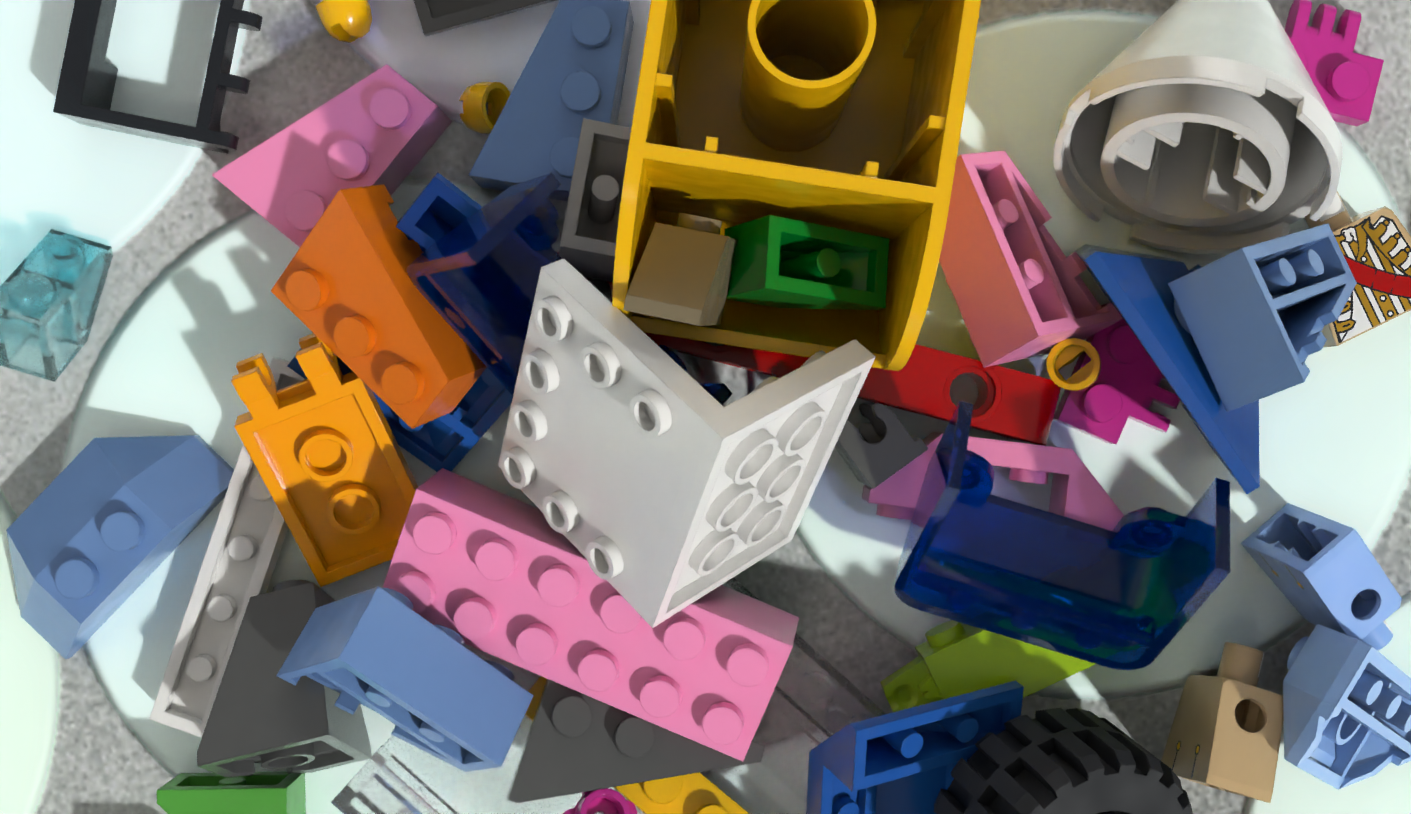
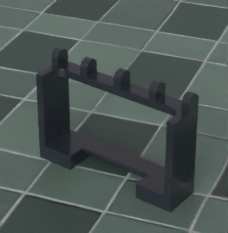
[53,0,263,154]

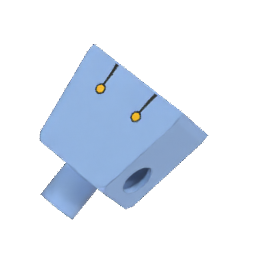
[1241,503,1402,651]

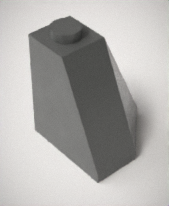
[197,580,372,777]

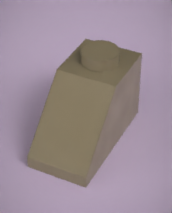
[623,213,738,326]

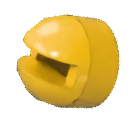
[315,0,372,43]
[459,82,510,134]
[1046,338,1101,391]

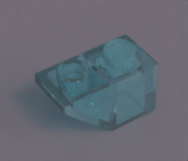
[0,229,113,382]

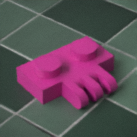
[1285,0,1384,127]
[1053,303,1180,445]

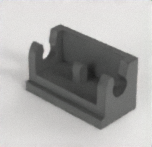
[834,403,928,489]

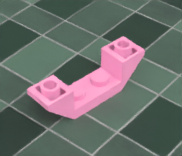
[862,432,1129,543]

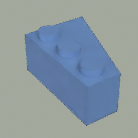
[468,0,634,201]
[1168,223,1357,412]
[276,586,534,772]

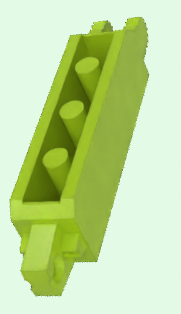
[880,539,1221,712]

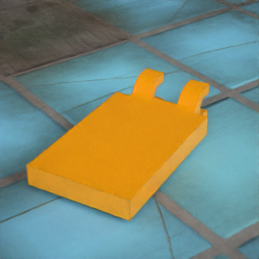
[231,333,418,587]

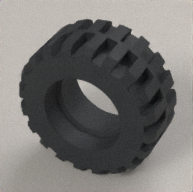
[934,707,1193,814]

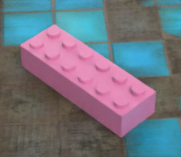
[382,468,799,762]

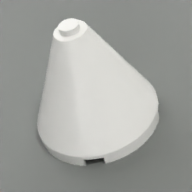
[1053,0,1343,254]

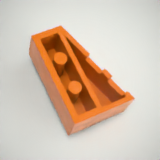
[271,184,487,429]

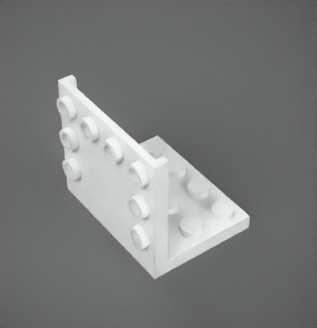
[498,258,876,628]

